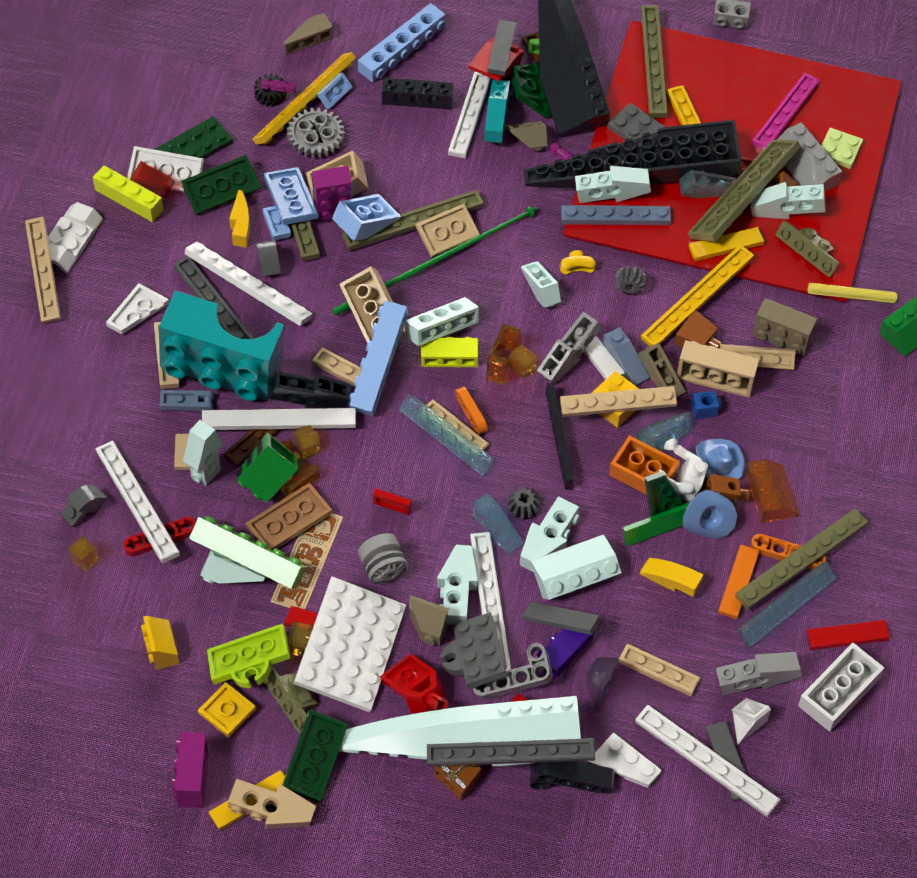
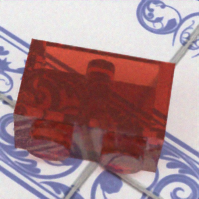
[130,161,175,200]

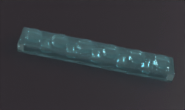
[399,394,496,476]
[737,562,836,647]

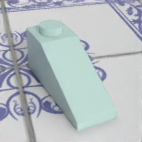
[521,261,561,308]
[200,550,265,583]

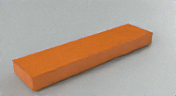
[718,544,759,619]

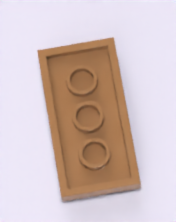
[245,483,332,550]

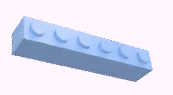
[348,300,408,417]

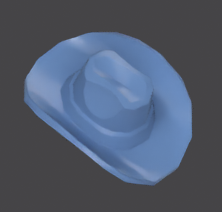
[696,439,745,480]
[683,490,737,539]

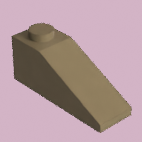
[284,13,333,56]
[637,342,686,397]

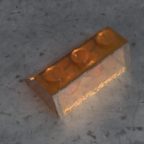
[746,459,799,523]

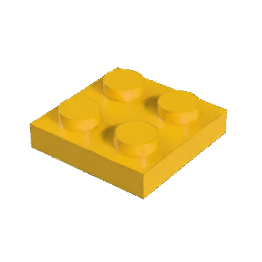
[198,682,256,738]

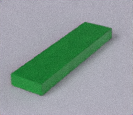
[623,502,690,546]

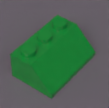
[879,296,917,357]

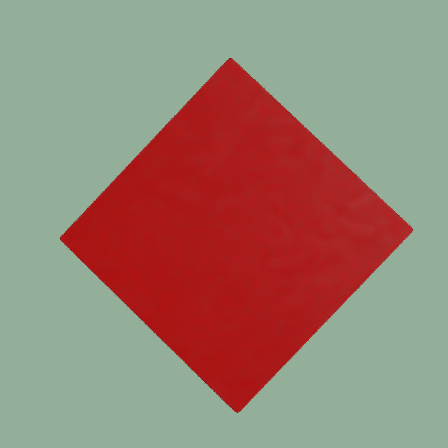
[563,21,901,303]

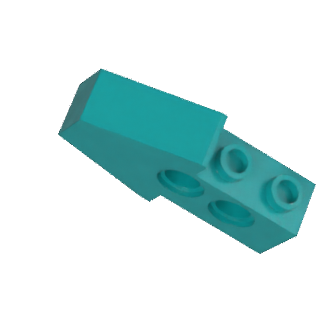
[484,80,510,143]

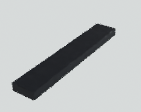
[546,382,573,490]

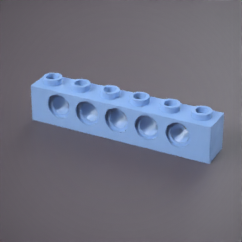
[358,3,445,82]

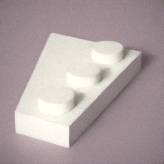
[106,283,169,334]
[587,733,662,788]

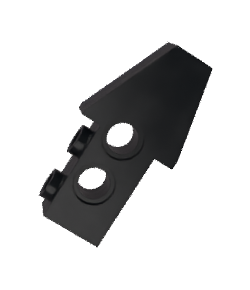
[270,371,350,409]

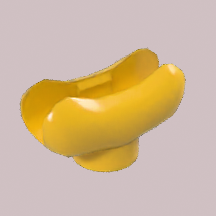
[560,250,596,274]

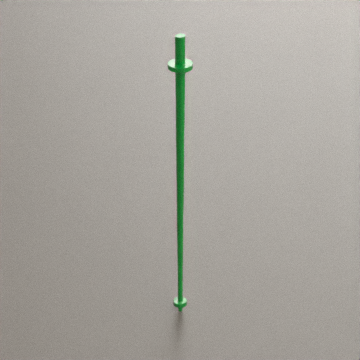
[332,206,538,316]

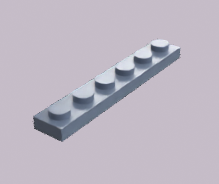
[561,205,671,225]

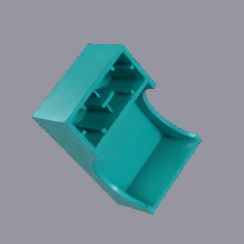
[159,291,284,401]

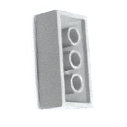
[777,122,842,192]

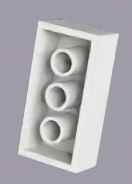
[798,643,884,732]

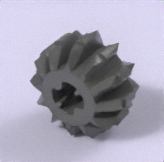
[615,265,646,295]
[507,486,540,520]

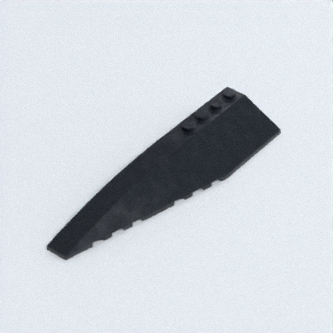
[538,0,611,136]
[524,120,741,188]

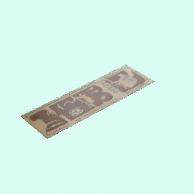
[270,514,343,609]

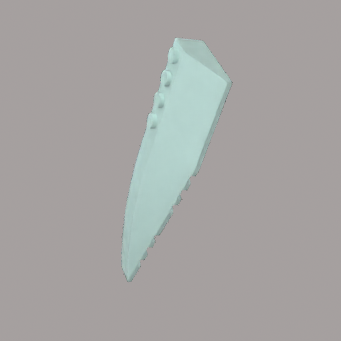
[339,696,581,766]

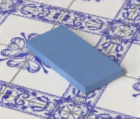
[264,167,318,225]

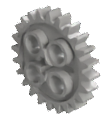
[287,108,345,158]

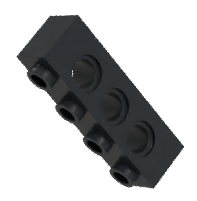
[382,77,454,110]

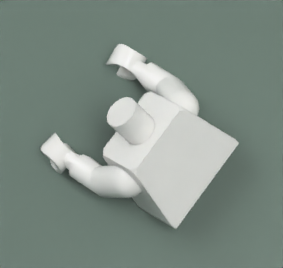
[659,438,708,502]

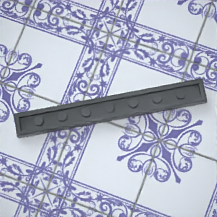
[173,256,254,339]
[427,738,595,766]

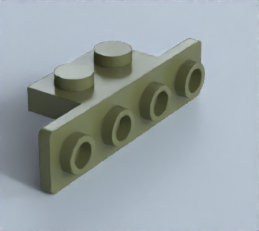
[776,221,839,277]
[264,665,317,735]

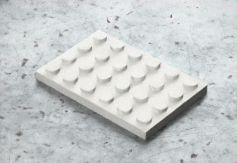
[293,577,406,712]

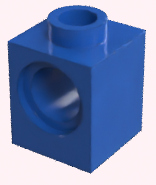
[691,391,721,419]

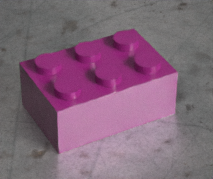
[312,165,353,221]
[172,732,209,808]

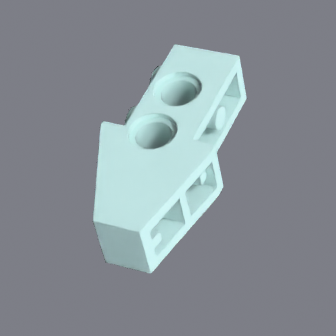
[575,166,651,203]
[751,182,825,219]
[183,420,223,486]
[520,496,580,572]
[437,545,477,624]

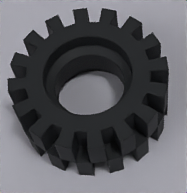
[254,73,286,107]

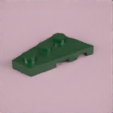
[644,471,683,517]

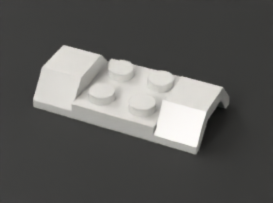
[48,202,103,274]

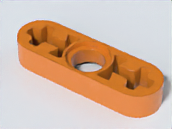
[455,386,488,435]

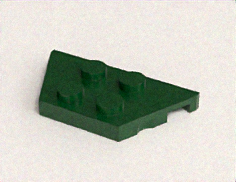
[510,62,551,119]

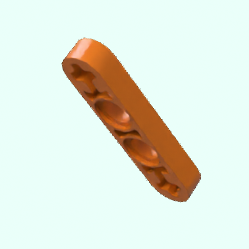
[750,534,826,571]

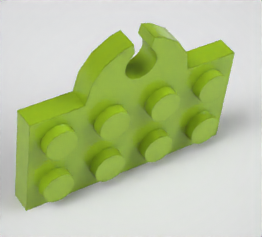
[207,623,290,688]

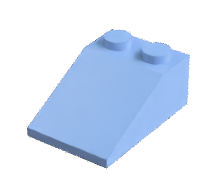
[332,194,401,241]

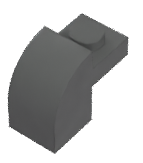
[256,240,281,276]
[60,485,107,527]

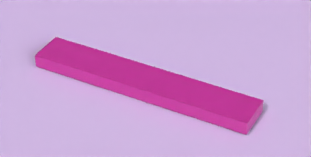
[751,73,820,151]

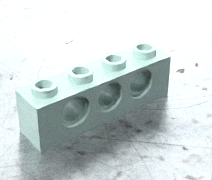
[405,297,479,346]

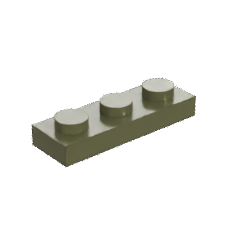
[291,220,320,261]

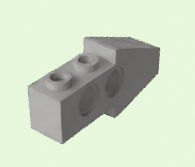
[537,311,602,385]
[716,652,802,696]

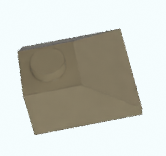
[506,121,548,150]
[409,595,449,647]

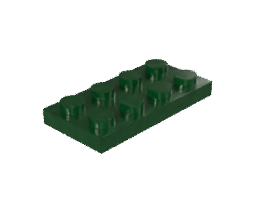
[154,116,233,159]
[180,155,261,215]
[282,709,348,802]

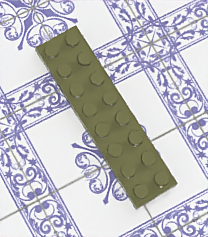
[687,139,801,242]

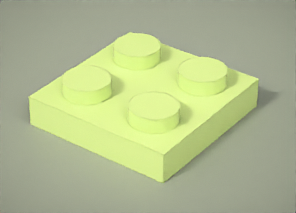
[821,128,863,169]

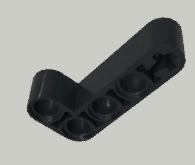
[530,761,615,794]

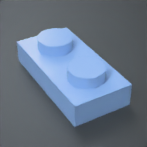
[317,73,353,109]
[263,206,291,240]

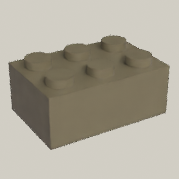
[752,298,817,356]

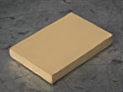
[415,204,480,258]

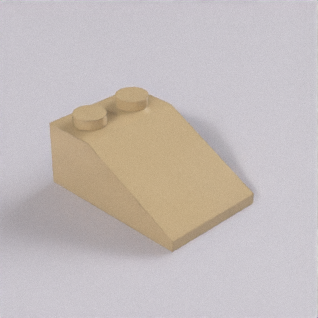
[306,151,368,201]

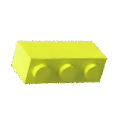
[421,337,478,367]

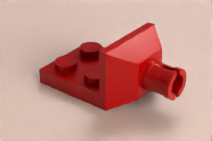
[380,653,448,714]

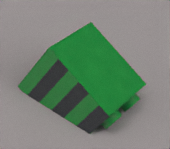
[237,433,298,503]

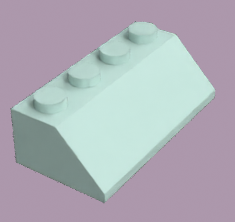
[530,535,621,600]

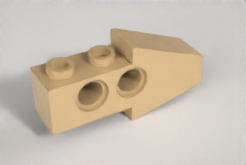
[227,779,316,829]

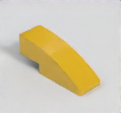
[229,190,250,248]
[640,558,704,597]

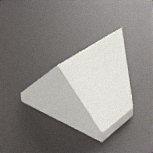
[732,698,771,745]

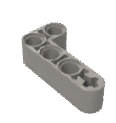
[473,643,553,700]

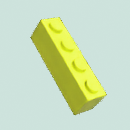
[93,165,164,222]

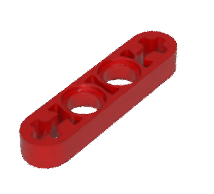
[123,517,196,557]

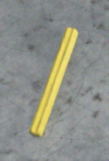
[808,283,897,303]

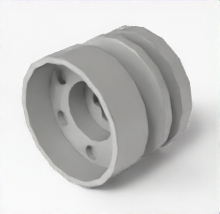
[358,533,408,585]

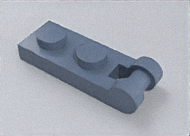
[159,390,214,411]

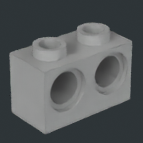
[713,0,751,29]

